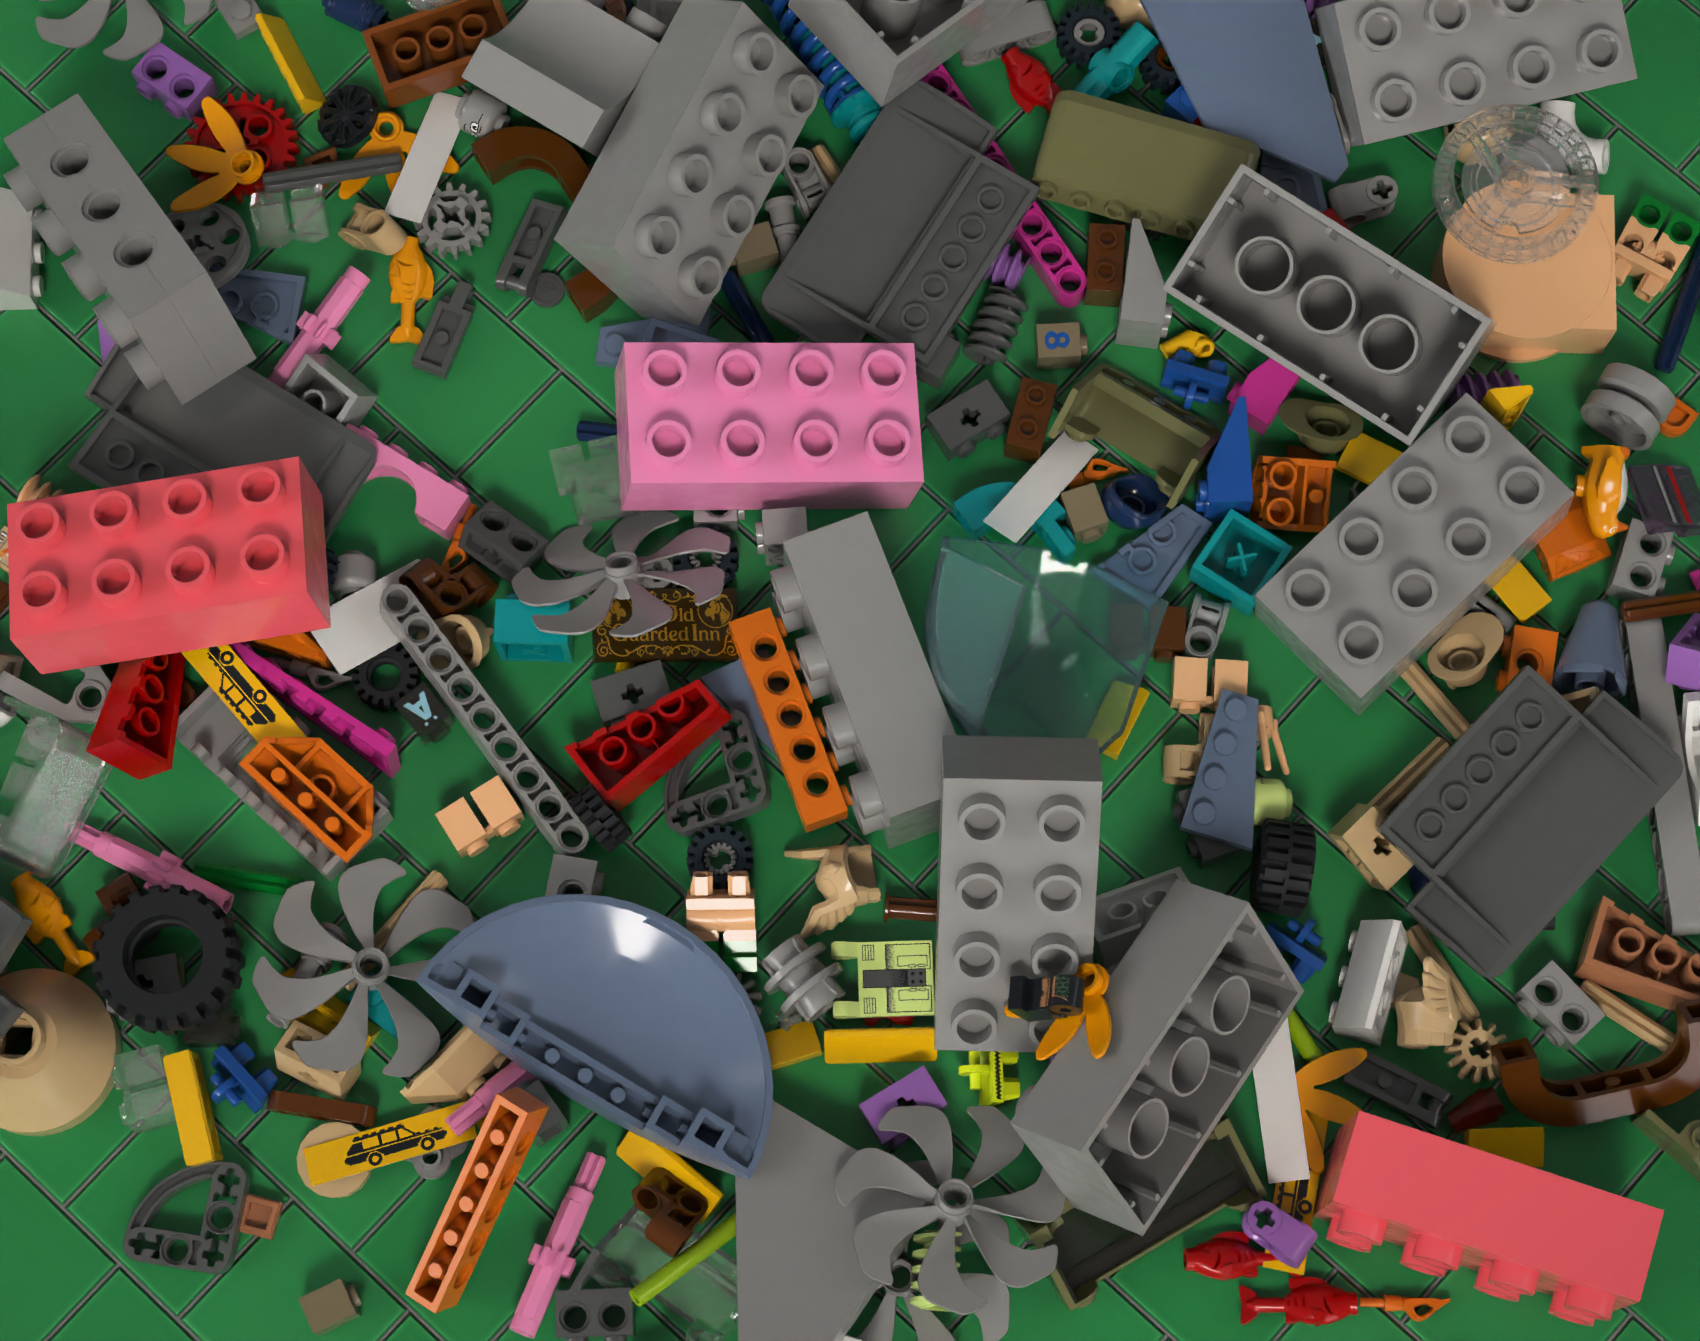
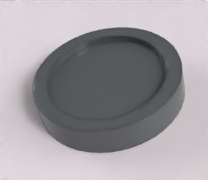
[531,272,565,308]

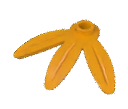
[165,96,264,213]
[338,111,460,200]
[1004,963,1112,1061]
[1296,1048,1368,1174]

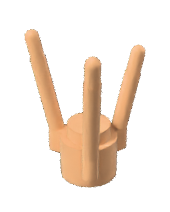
[1257,705,1290,775]

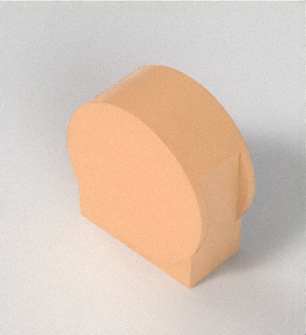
[1431,180,1617,363]

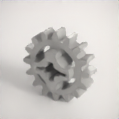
[414,182,492,260]

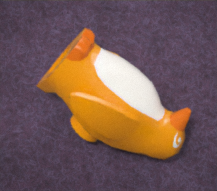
[1574,445,1630,539]

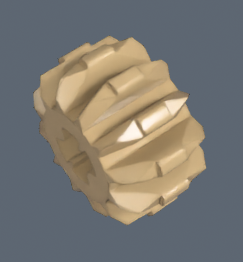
[1444,1018,1507,1084]

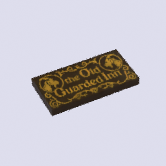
[590,588,740,663]

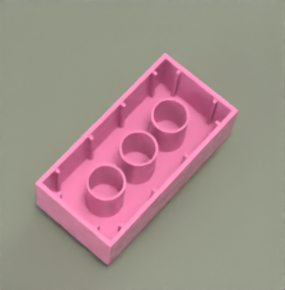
[614,342,924,511]

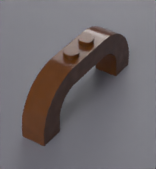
[471,126,618,323]
[1490,999,1700,1127]

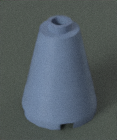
[1552,600,1627,700]

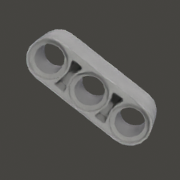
[958,0,1057,67]

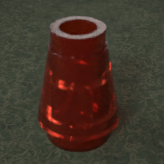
[1446,1086,1506,1134]

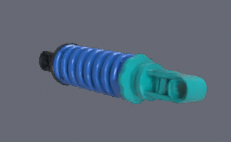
[761,0,885,146]

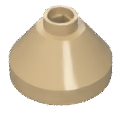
[0,968,122,1136]

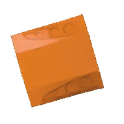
[1250,455,1337,533]
[1534,496,1612,583]

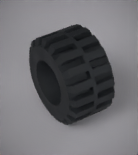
[1250,818,1316,917]

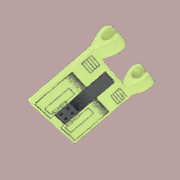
[831,940,934,1020]

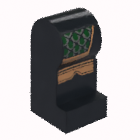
[1008,974,1085,1022]

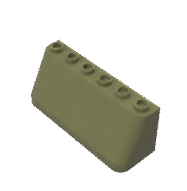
[1031,90,1260,241]

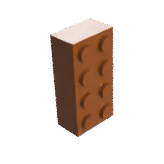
[362,0,509,109]

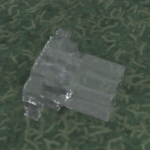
[775,1010,802,1031]

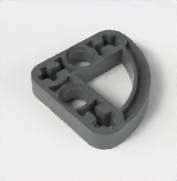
[664,709,772,837]
[123,1161,251,1275]

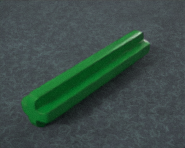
[193,861,303,895]

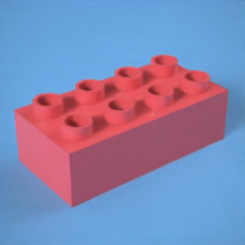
[7,456,331,675]
[1313,1110,1664,1327]

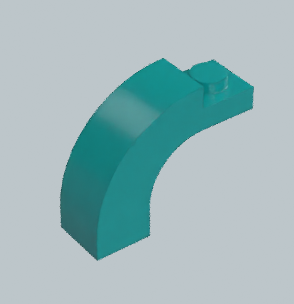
[952,482,1076,566]

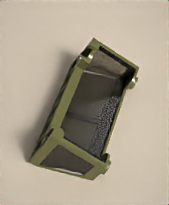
[1012,1114,1267,1311]

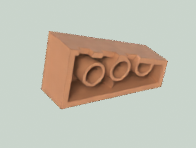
[1573,895,1700,1012]

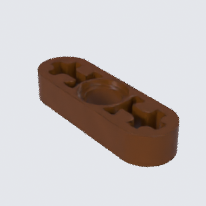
[266,1090,378,1128]

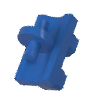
[1160,349,1230,410]
[1266,917,1328,984]
[209,1041,278,1114]

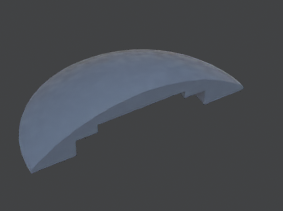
[416,894,773,1180]

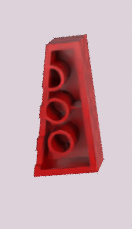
[86,652,186,780]
[564,679,733,812]

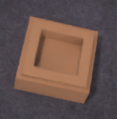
[240,1194,284,1241]

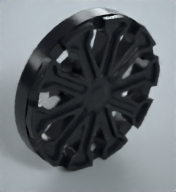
[317,85,378,149]

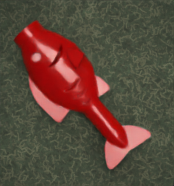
[1000,46,1062,115]
[1183,1231,1301,1281]
[1238,1276,1358,1327]

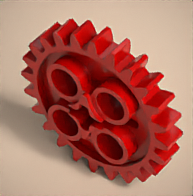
[184,92,300,204]

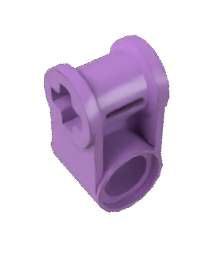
[1241,1201,1318,1269]

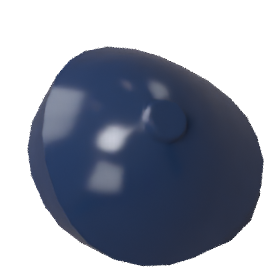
[1101,474,1169,530]

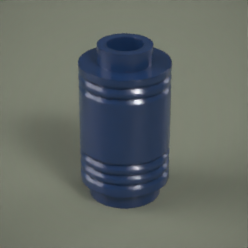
[322,0,389,33]

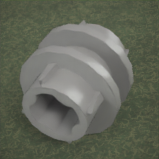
[761,934,846,1023]

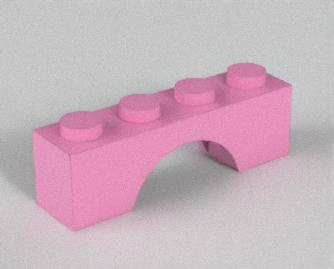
[345,423,471,541]

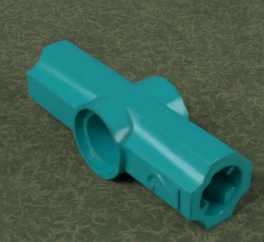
[1073,21,1159,100]

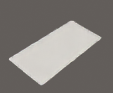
[311,559,451,674]

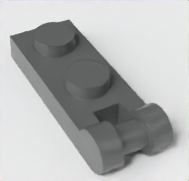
[495,198,568,298]
[1341,1047,1453,1130]

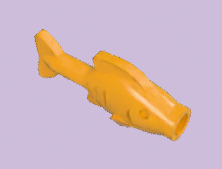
[388,236,434,344]
[10,872,95,977]

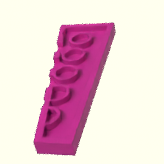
[228,642,401,779]

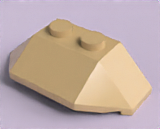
[400,1025,512,1104]

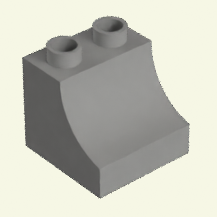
[461,0,668,157]

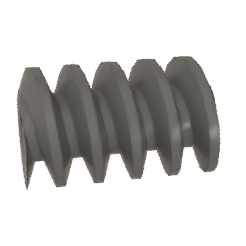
[962,285,1029,366]

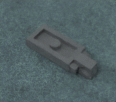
[411,280,475,380]

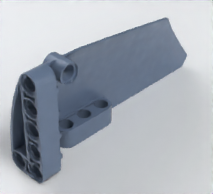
[1140,0,1349,183]

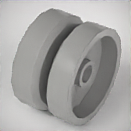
[1580,363,1676,451]

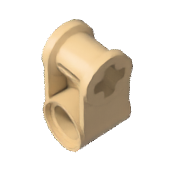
[338,203,407,255]

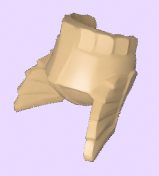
[784,844,881,939]
[1392,956,1462,1049]

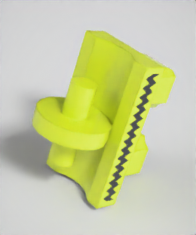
[958,1051,1020,1106]

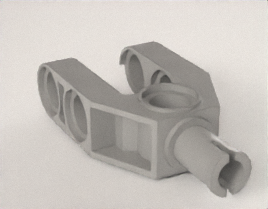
[0,665,112,724]

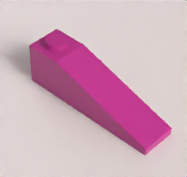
[1226,358,1301,436]

